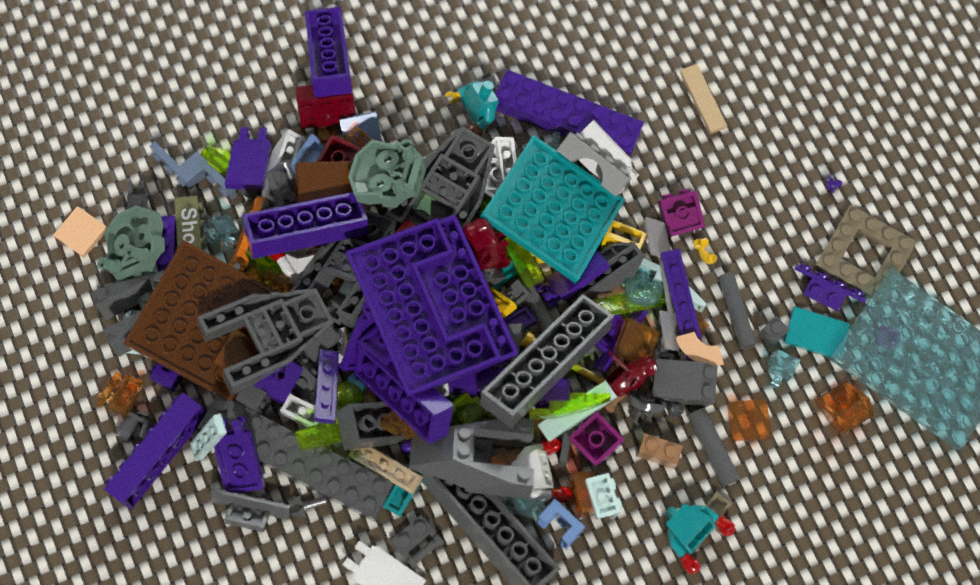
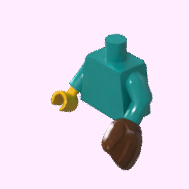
[445,81,498,137]

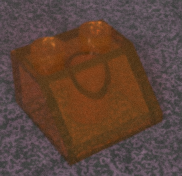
[815,381,874,435]
[569,471,596,518]

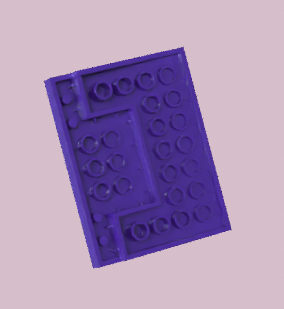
[346,215,519,397]

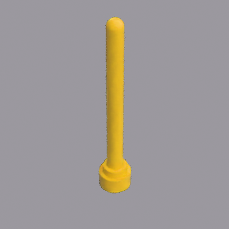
[521,331,606,384]

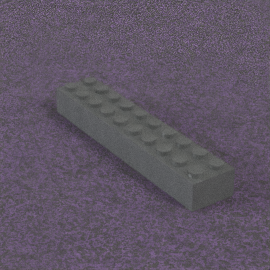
[198,395,394,523]

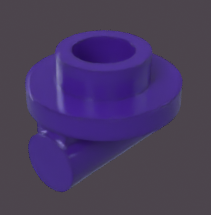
[826,174,843,193]

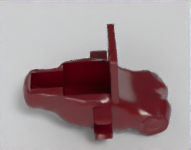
[462,218,511,271]
[606,350,658,397]

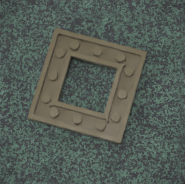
[814,204,917,305]

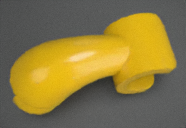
[693,238,717,264]

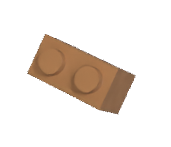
[636,434,683,469]

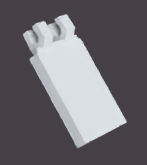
[579,120,639,188]
[343,541,426,585]

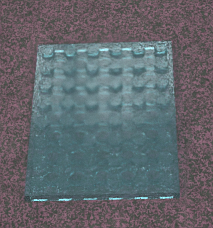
[829,268,980,451]

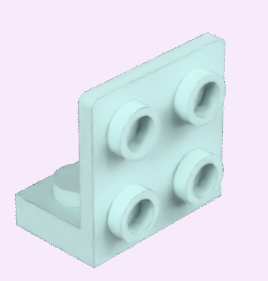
[585,473,622,520]

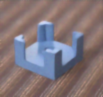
[536,499,585,550]

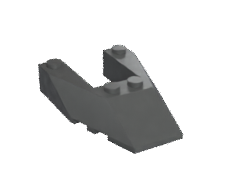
[385,126,495,228]
[290,209,398,329]
[91,270,165,357]
[197,289,334,395]
[409,417,534,499]

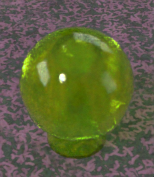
[201,144,231,173]

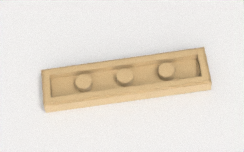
[680,64,727,134]
[348,447,423,494]

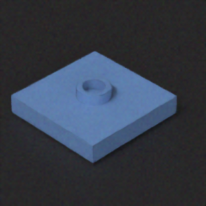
[339,111,382,148]

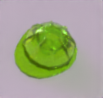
[338,381,363,408]

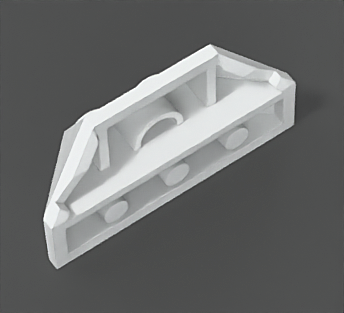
[262,129,309,204]
[484,137,517,199]

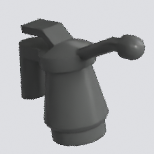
[112,399,152,442]

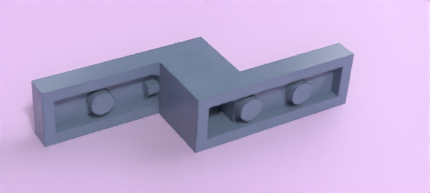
[149,141,237,200]

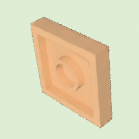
[53,206,107,258]

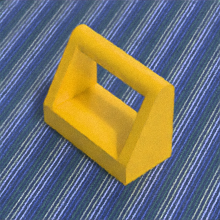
[600,220,647,250]

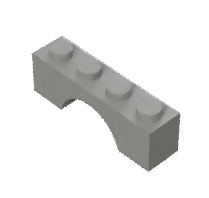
[557,132,632,197]

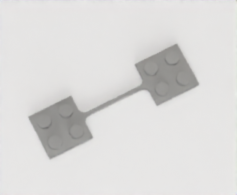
[645,217,683,352]

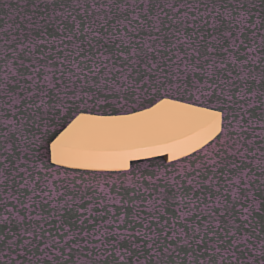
[676,332,724,366]

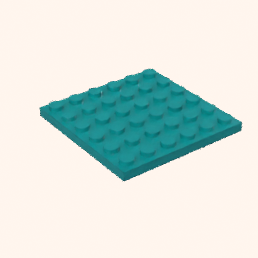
[480,135,625,283]

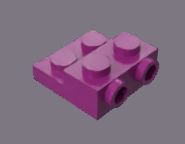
[657,188,706,237]

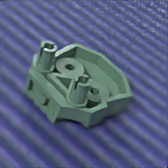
[348,139,426,208]
[97,205,165,281]

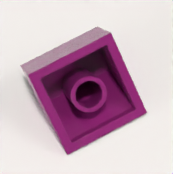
[568,411,625,467]

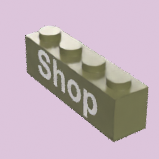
[175,196,207,251]

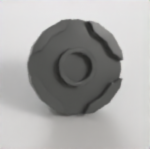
[626,390,666,428]

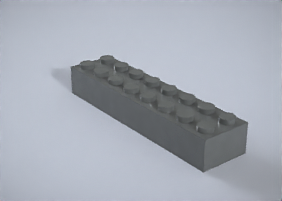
[480,294,614,428]
[421,474,561,585]

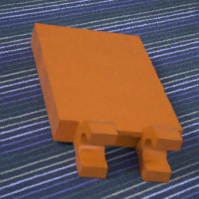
[229,196,264,272]

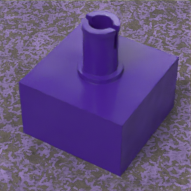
[253,361,304,404]

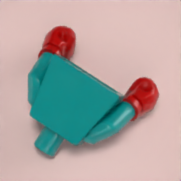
[666,504,735,574]

